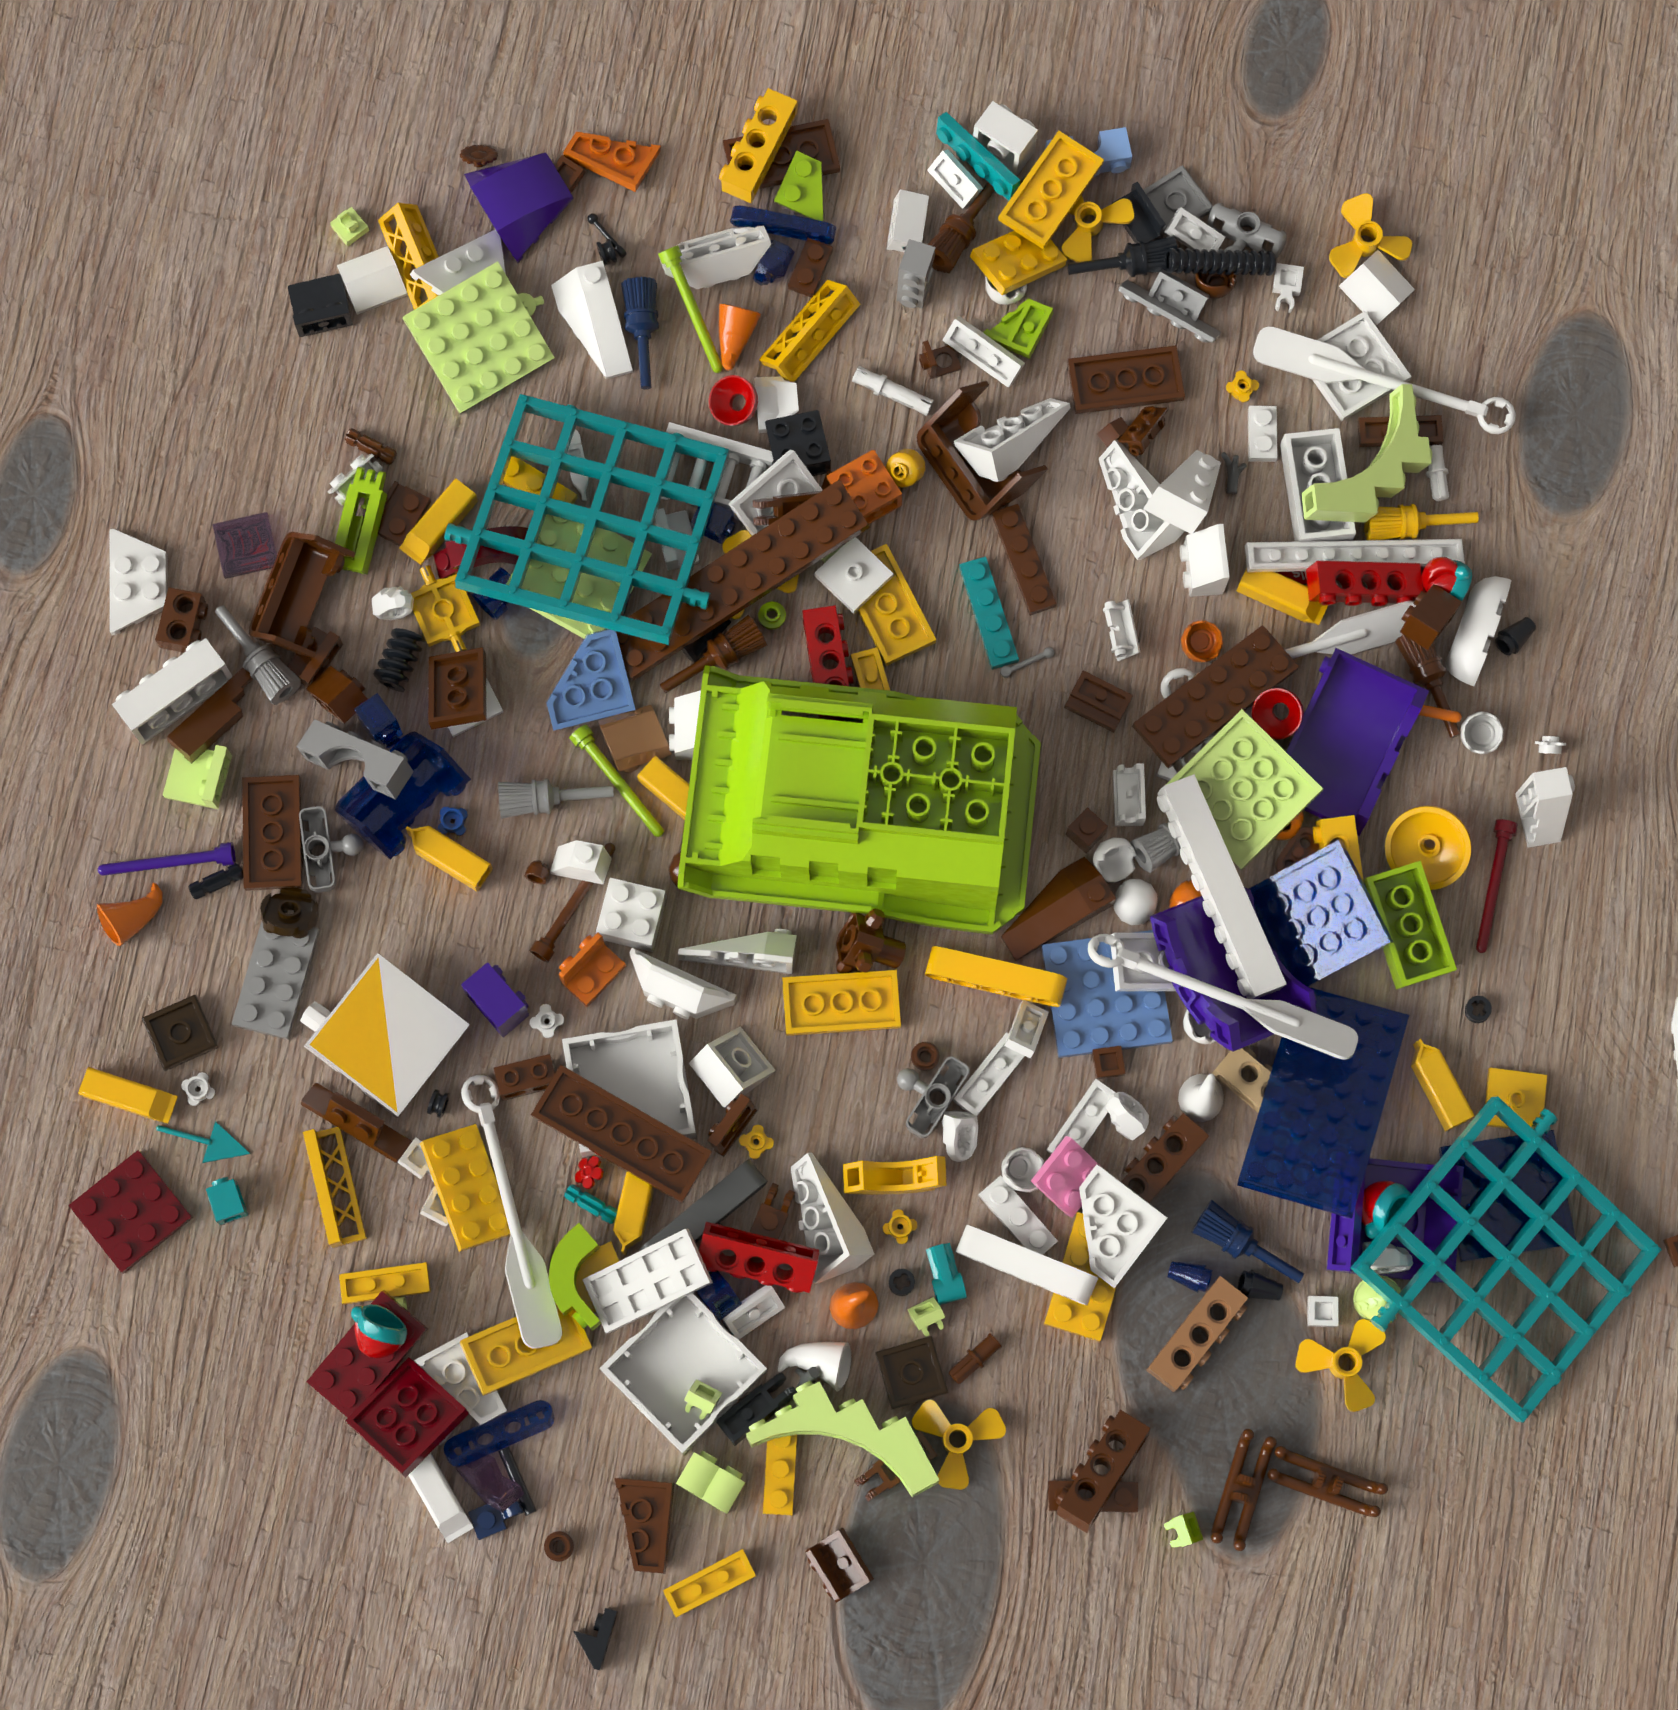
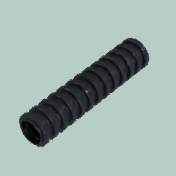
[1165,248,1276,276]

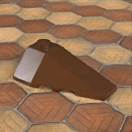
[1001,857,1116,961]

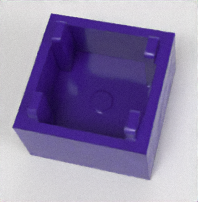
[461,962,529,1038]

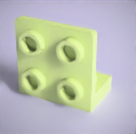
[163,745,232,809]

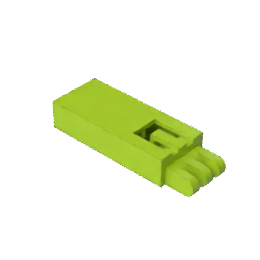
[335,467,387,575]

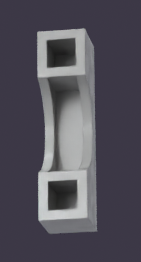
[296,719,414,799]

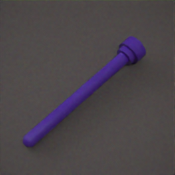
[98,842,236,876]

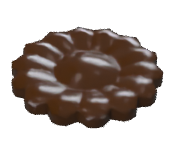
[460,145,498,167]

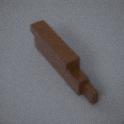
[167,668,253,764]

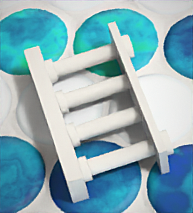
[661,422,774,521]

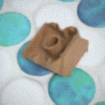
[598,705,672,773]

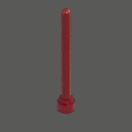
[1476,819,1518,953]

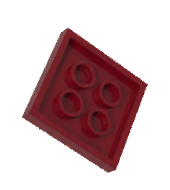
[68,1150,193,1274]
[345,1357,469,1478]

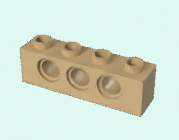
[1212,1046,1327,1148]

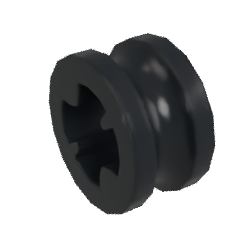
[596,239,617,266]
[1465,996,1492,1024]
[427,1089,450,1118]
[888,1268,915,1296]

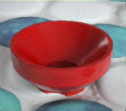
[709,375,758,426]
[1252,687,1304,739]

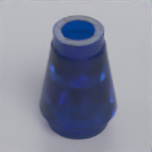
[1167,1261,1213,1293]

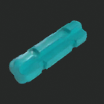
[564,1184,617,1224]

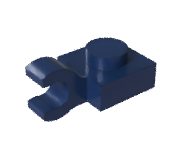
[468,1501,524,1540]

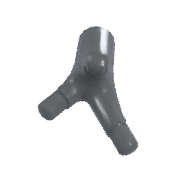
[1221,452,1247,494]
[795,1367,820,1389]

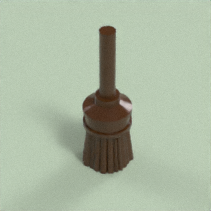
[927,182,995,274]
[659,615,768,694]
[1395,635,1460,738]

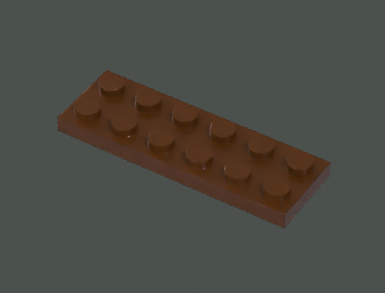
[1132,625,1299,769]
[531,1065,712,1204]

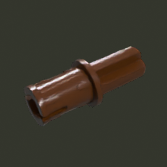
[949,1333,1002,1384]

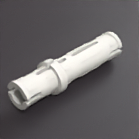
[852,365,934,416]

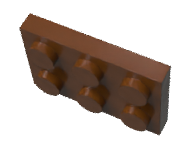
[428,647,487,730]

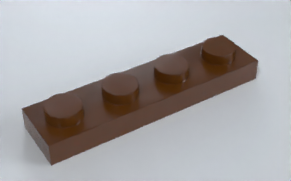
[992,504,1057,616]

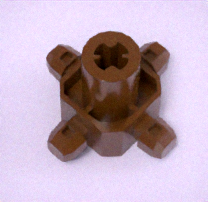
[836,908,906,974]

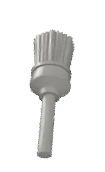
[215,605,301,705]
[498,779,614,819]
[1130,820,1181,873]

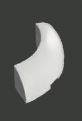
[1445,576,1511,686]

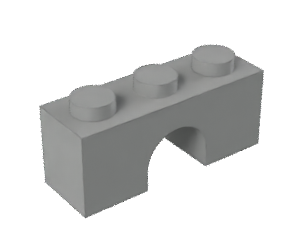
[896,239,936,308]

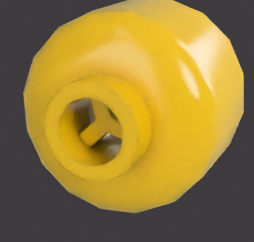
[885,449,926,487]

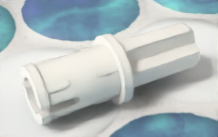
[1426,445,1449,501]

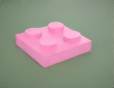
[1031,1136,1100,1218]

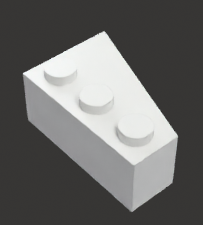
[1143,450,1221,534]
[1515,767,1575,848]

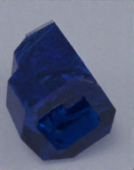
[753,240,795,286]

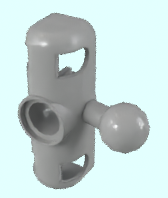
[1207,203,1287,258]
[299,806,364,893]
[897,1056,969,1139]

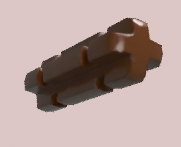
[345,428,397,465]

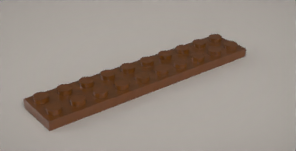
[616,479,870,680]

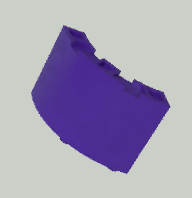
[1286,648,1429,836]
[1150,887,1317,1052]

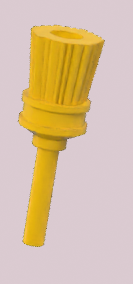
[1364,504,1479,540]

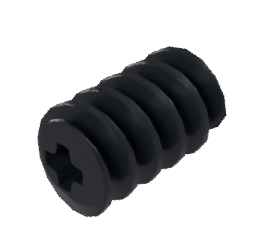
[373,628,426,692]

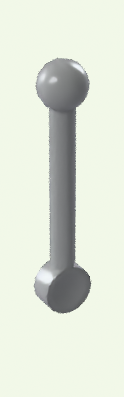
[1000,647,1055,678]

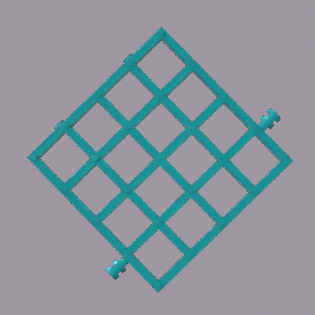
[444,394,729,645]
[1350,1096,1662,1423]

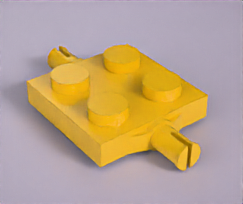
[411,565,481,652]

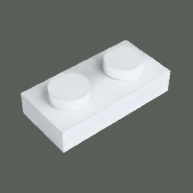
[928,150,983,209]
[1164,207,1225,252]
[1248,406,1277,462]
[1004,1000,1049,1058]
[721,1285,785,1340]

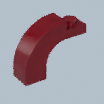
[433,526,528,579]

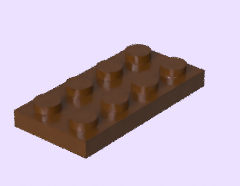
[723,119,840,189]
[1067,345,1185,414]
[242,775,303,891]

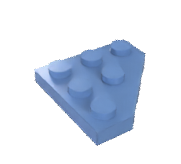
[546,629,636,731]

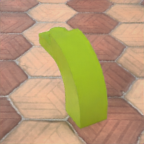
[549,1223,602,1331]

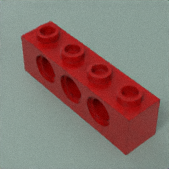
[1306,561,1423,607]
[802,605,853,721]
[698,1222,820,1293]

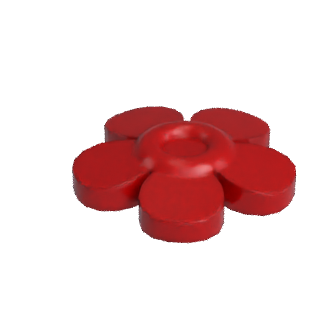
[575,1156,604,1189]

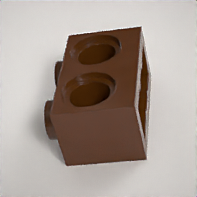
[155,587,208,653]
[494,1054,556,1101]

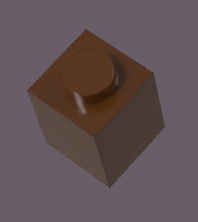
[1066,807,1108,854]

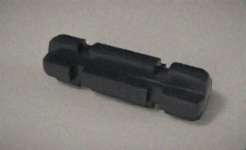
[188,863,244,899]

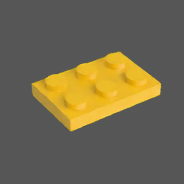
[970,231,1068,295]

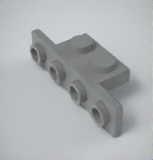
[1118,269,1221,343]

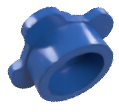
[438,807,468,836]

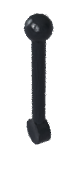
[587,213,627,258]

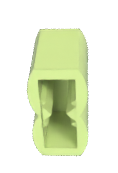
[676,1450,745,1514]

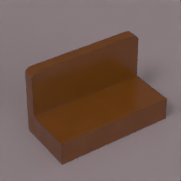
[287,627,343,687]

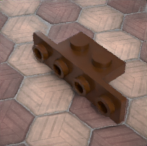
[301,1083,412,1163]

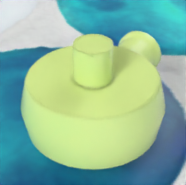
[518,293,544,317]

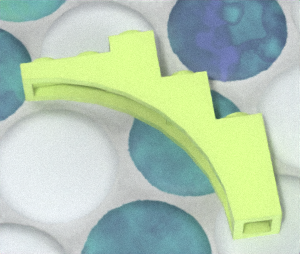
[1301,384,1432,523]
[746,1381,940,1498]

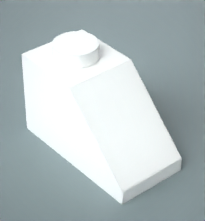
[550,840,612,884]

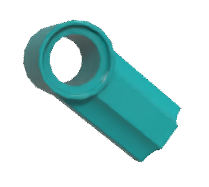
[926,1243,967,1305]

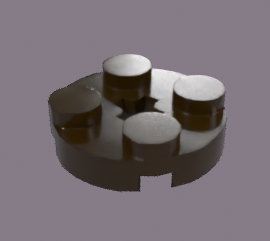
[260,887,319,939]

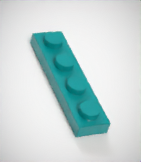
[936,112,1021,201]
[959,557,1019,670]

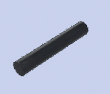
[498,1447,537,1516]

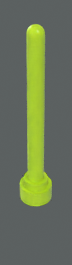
[658,245,723,373]
[569,724,664,837]

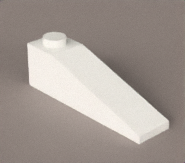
[678,929,797,974]

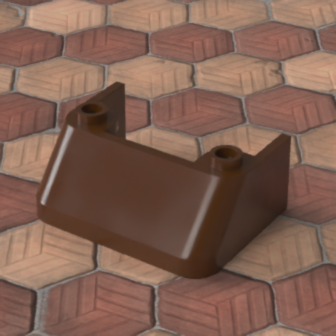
[917,381,1048,521]
[249,532,356,658]

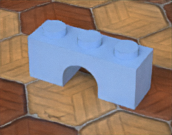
[1045,127,1132,177]

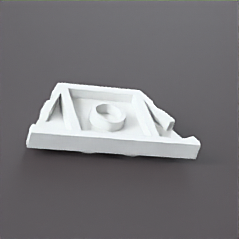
[410,229,506,296]
[110,529,168,635]

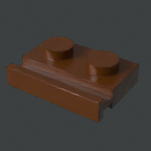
[378,481,431,546]
[1064,670,1133,733]
[707,1093,758,1157]

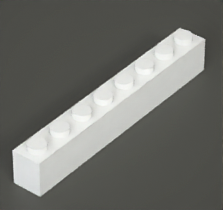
[1157,774,1287,999]

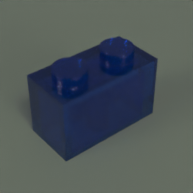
[354,693,403,749]

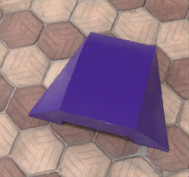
[464,153,574,263]

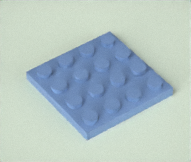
[1041,930,1173,1058]

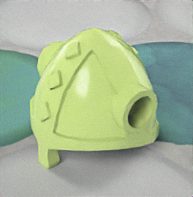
[1353,1274,1401,1321]

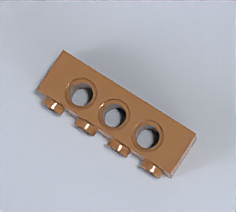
[1146,1276,1248,1392]

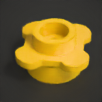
[1226,370,1259,402]
[739,1125,774,1159]
[883,1209,917,1244]

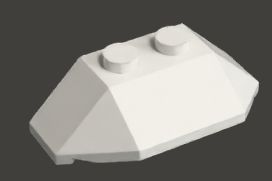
[659,226,771,289]
[629,948,737,1020]

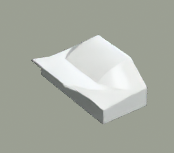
[754,376,799,433]

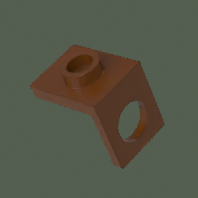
[919,340,961,379]

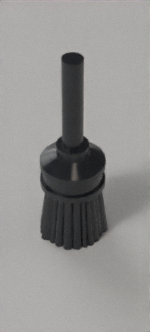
[1067,235,1177,277]

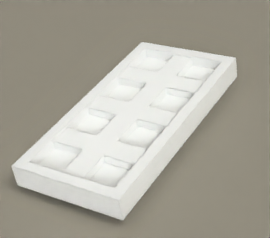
[582,1229,713,1333]

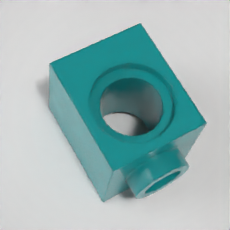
[206,1177,248,1225]

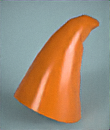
[719,304,762,371]
[97,882,163,946]
[829,1282,879,1329]

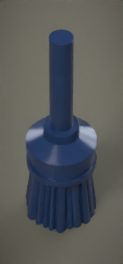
[621,277,659,390]
[1191,1200,1305,1283]

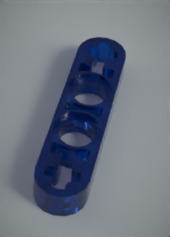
[730,205,836,244]
[444,1400,555,1467]

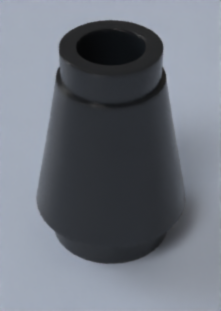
[1495,617,1536,656]
[1238,1270,1283,1301]

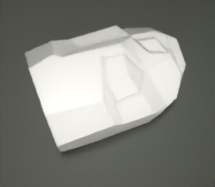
[372,586,414,620]
[1106,1092,1149,1140]
[942,1111,979,1162]
[1362,1242,1413,1275]

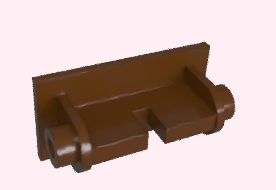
[1118,406,1168,456]

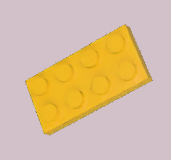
[998,130,1104,249]
[857,544,936,666]
[782,970,901,1036]
[420,1124,510,1252]
[1044,1212,1116,1342]
[460,1303,592,1396]

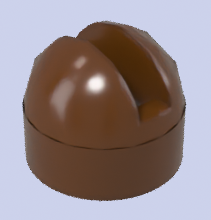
[524,860,549,884]

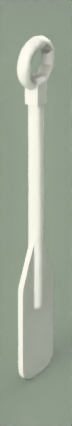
[1253,326,1516,434]
[1161,601,1416,698]
[1088,934,1358,1060]
[461,1075,562,1349]

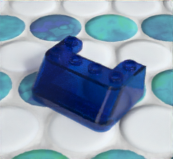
[335,731,471,860]

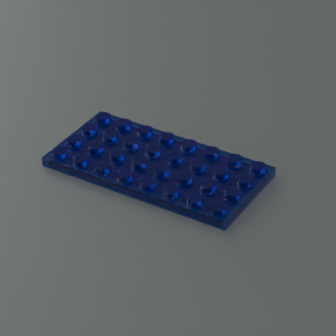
[1237,987,1409,1219]

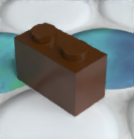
[1400,584,1462,650]
[306,666,369,724]

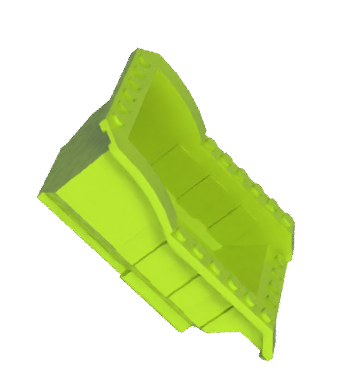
[678,665,1041,935]

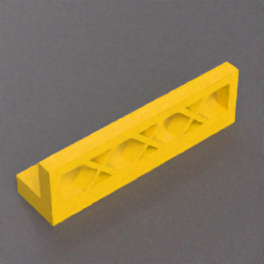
[378,203,439,310]
[759,280,861,382]
[303,1127,367,1248]

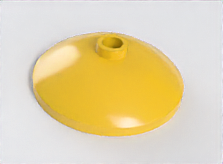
[1385,806,1471,890]

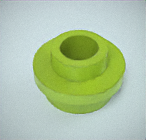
[758,601,786,629]

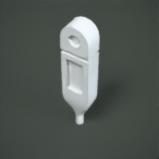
[567,429,589,502]

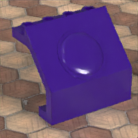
[1327,1153,1464,1283]

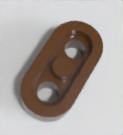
[1275,827,1319,880]

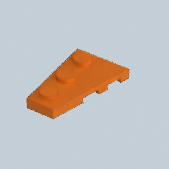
[563,131,661,192]

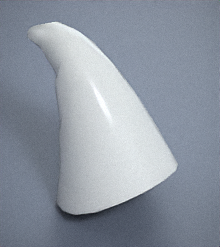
[1178,1074,1224,1122]
[778,1342,851,1391]

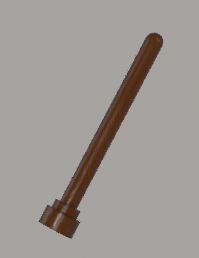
[529,843,615,963]

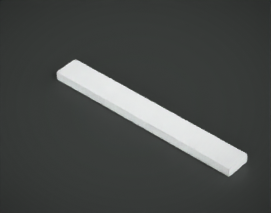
[1245,539,1465,572]

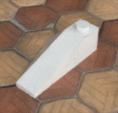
[551,261,633,379]
[954,398,1071,482]
[1099,440,1184,560]
[790,1153,874,1284]

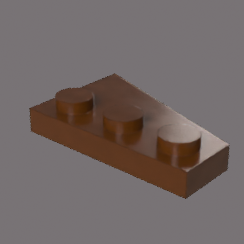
[615,1478,675,1574]

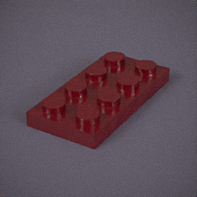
[306,1290,428,1418]

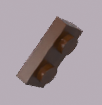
[788,238,833,298]

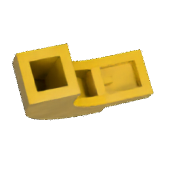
[843,1156,947,1195]

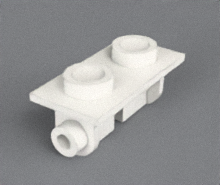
[327,454,383,506]
[1103,599,1140,661]

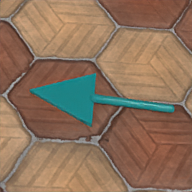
[156,1121,250,1163]

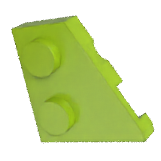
[773,151,823,224]
[983,298,1054,359]

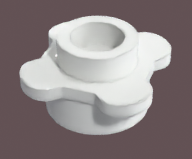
[1535,736,1566,754]
[530,1004,564,1038]
[181,1072,215,1106]

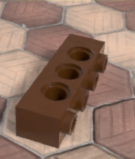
[1121,1113,1209,1203]
[1056,1409,1151,1533]

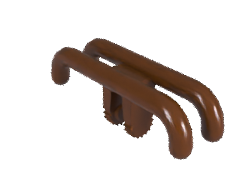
[1211,1429,1277,1551]
[1267,1446,1388,1517]

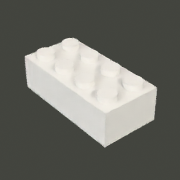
[1280,428,1356,542]
[112,638,233,745]

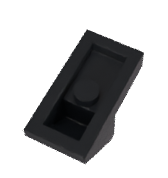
[574,1608,618,1671]

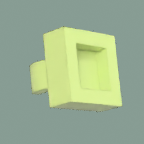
[330,207,369,246]
[907,1297,945,1337]
[684,1379,722,1420]

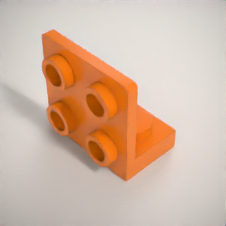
[827,450,902,524]
[559,932,626,1007]

